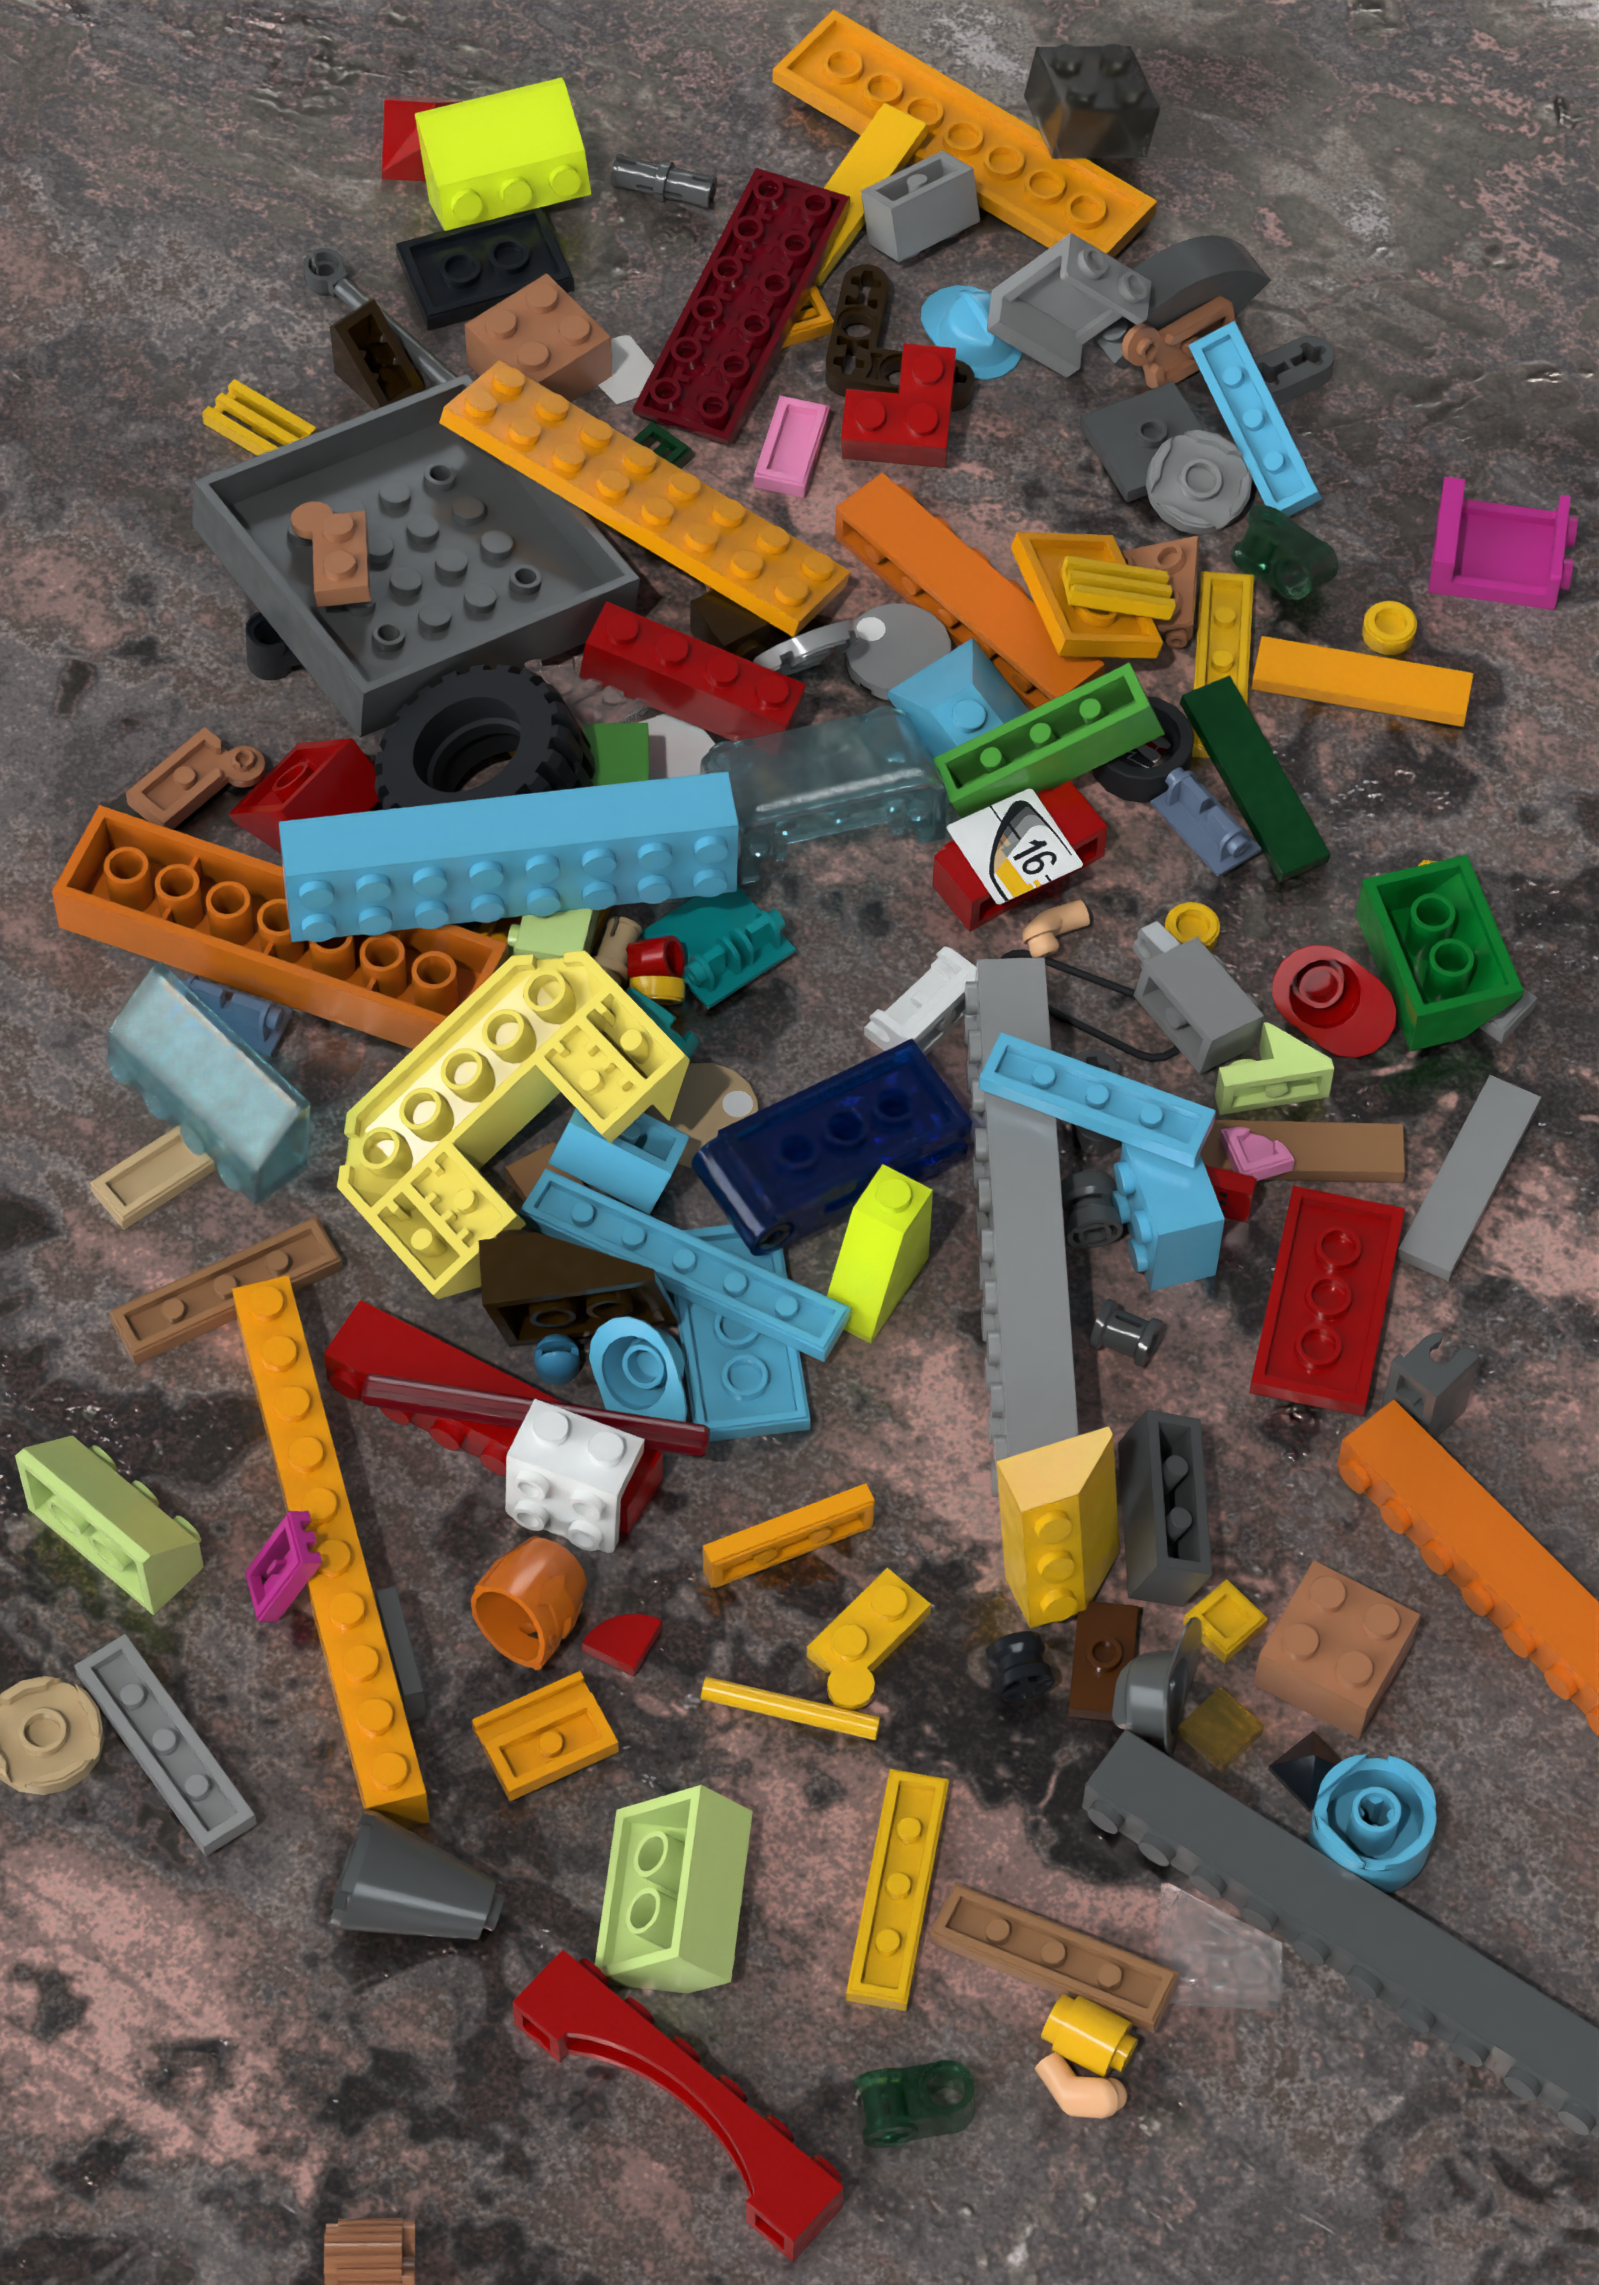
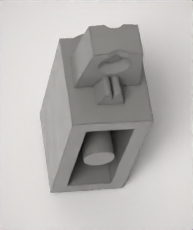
[1133,921,1264,1074]

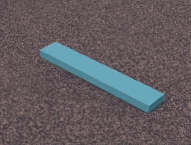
[518,1168,851,1362]

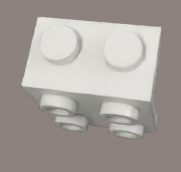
[505,1399,644,1553]

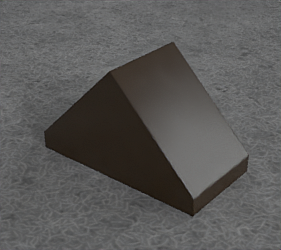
[330,299,425,410]

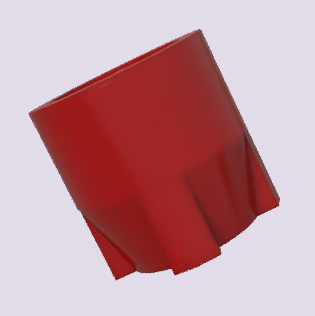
[626,935,685,978]

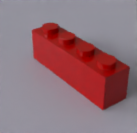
[579,601,806,760]

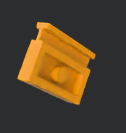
[471,1671,619,1802]

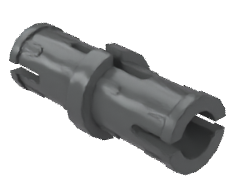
[610,154,717,209]

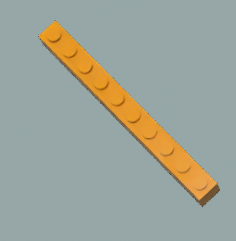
[232,1275,430,1828]

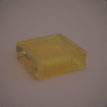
[1178,1687,1264,1773]

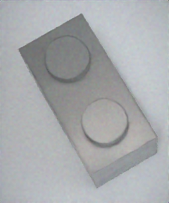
[861,150,980,262]

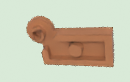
[1122,296,1236,389]
[290,501,371,607]
[126,727,266,830]

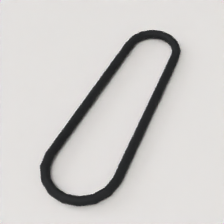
[1000,949,1180,1062]

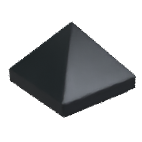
[1268,1731,1342,1812]

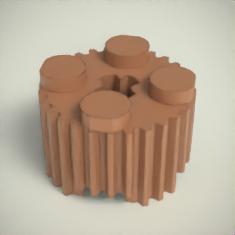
[324,2218,415,2285]

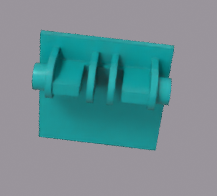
[641,886,796,1009]

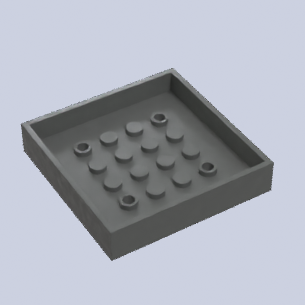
[192,374,640,738]

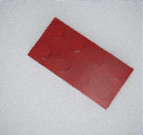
[1249,1186,1405,1417]

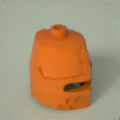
[471,1536,587,1670]

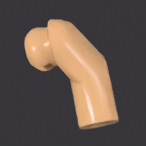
[1022,899,1090,958]
[1035,2052,1127,2119]

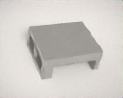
[987,233,1151,378]

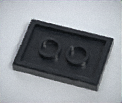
[396,207,574,331]

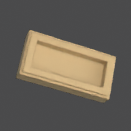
[90,1123,217,1230]

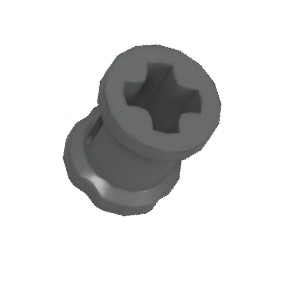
[1089,1298,1163,1367]

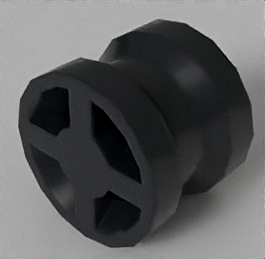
[985,1631,1056,1702]

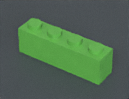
[932,662,1165,819]

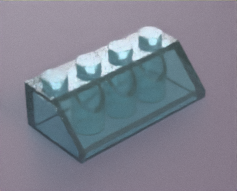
[106,962,311,1205]

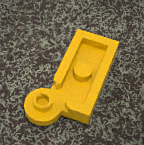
[807,1568,931,1711]

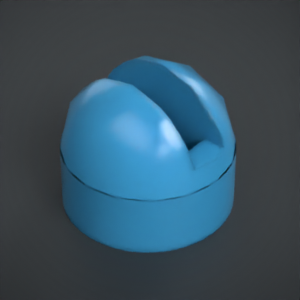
[534,1333,581,1385]

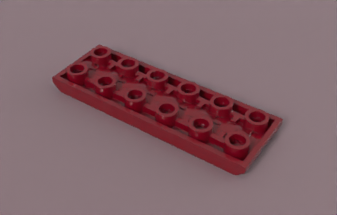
[632,168,850,445]

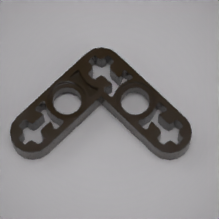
[825,264,974,412]

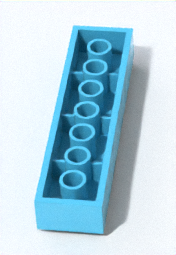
[279,771,739,942]

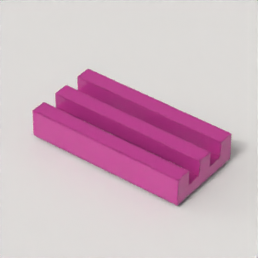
[245,1511,322,1623]

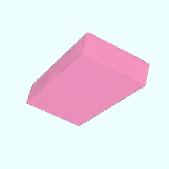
[754,396,830,498]

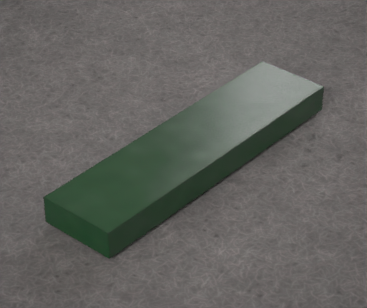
[1179,675,1331,882]

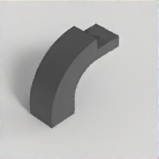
[1093,235,1271,369]

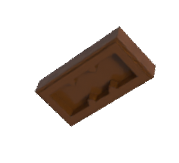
[1068,1601,1138,1721]

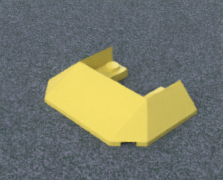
[337,951,690,1299]

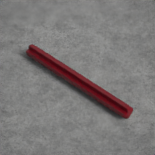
[362,1373,710,1457]

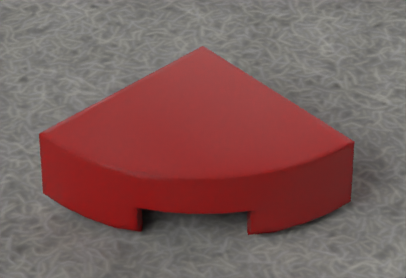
[581,1614,663,1677]

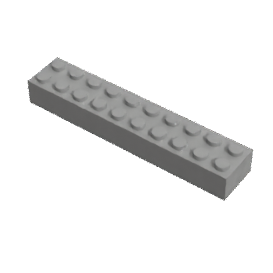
[963,957,1079,1497]

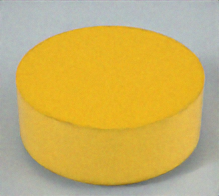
[1362,601,1417,655]
[1164,902,1220,952]
[629,976,685,1005]

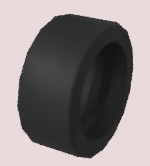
[1092,696,1194,803]

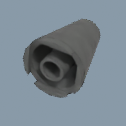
[327,1808,504,1940]

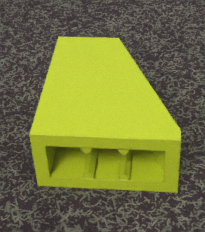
[827,1164,933,1344]

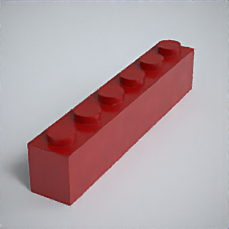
[324,1300,663,1534]

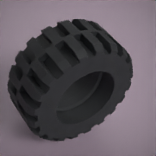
[374,664,595,810]

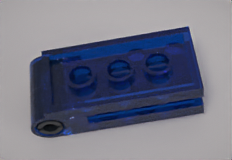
[691,1038,973,1256]

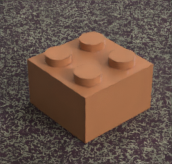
[464,273,612,403]
[1253,1560,1421,1739]

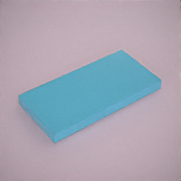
[672,1223,811,1442]

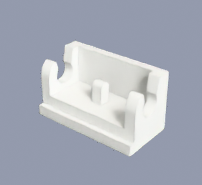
[864,946,976,1071]

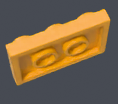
[1010,532,1163,659]

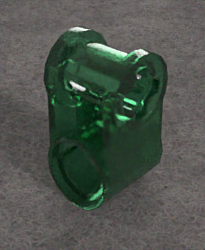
[1230,505,1338,599]
[852,2060,975,2148]

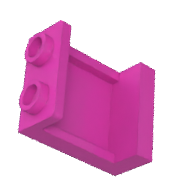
[1428,477,1578,610]

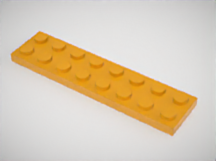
[772,9,1157,258]
[439,360,851,637]

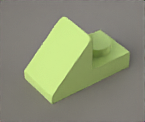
[1215,1022,1334,1115]

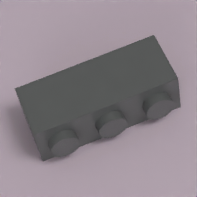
[1118,1410,1212,1607]

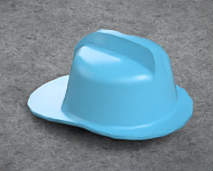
[920,285,1022,381]
[589,1316,687,1452]

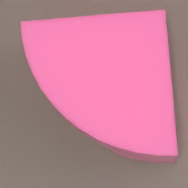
[1219,1127,1295,1181]

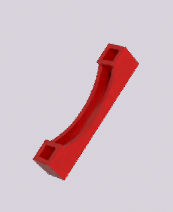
[512,1950,844,2262]

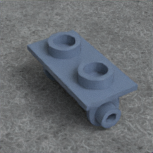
[1150,767,1261,878]
[168,973,293,1057]

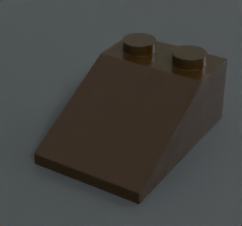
[479,1229,678,1347]

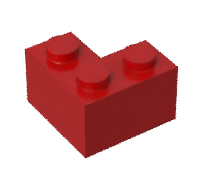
[841,343,956,468]

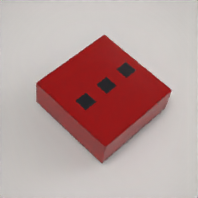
[1205,1165,1257,1223]

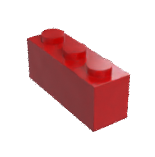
[932,780,1108,932]

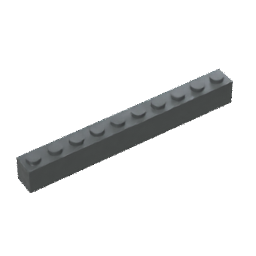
[1082,1729,1599,2139]

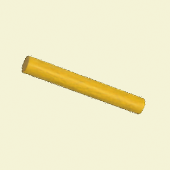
[701,1676,881,1741]

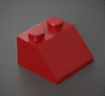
[228,738,380,853]

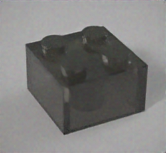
[1024,44,1160,159]

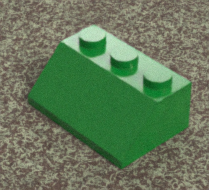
[1356,855,1524,1052]

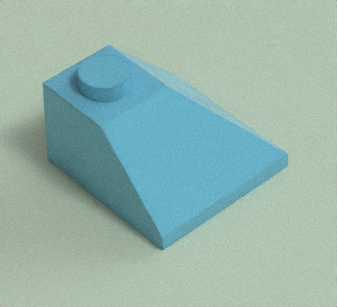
[886,638,1029,758]

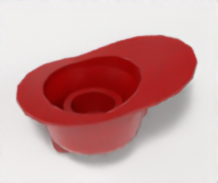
[1271,944,1396,1058]

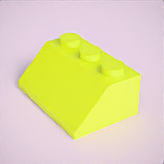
[415,77,591,231]

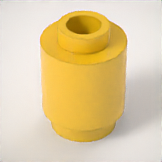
[1041,1994,1138,2078]

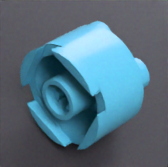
[1307,1754,1437,1894]

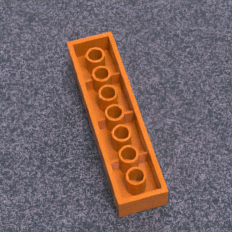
[52,805,509,1049]

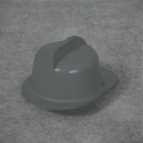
[1112,1617,1202,1756]

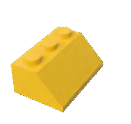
[996,1426,1120,1629]

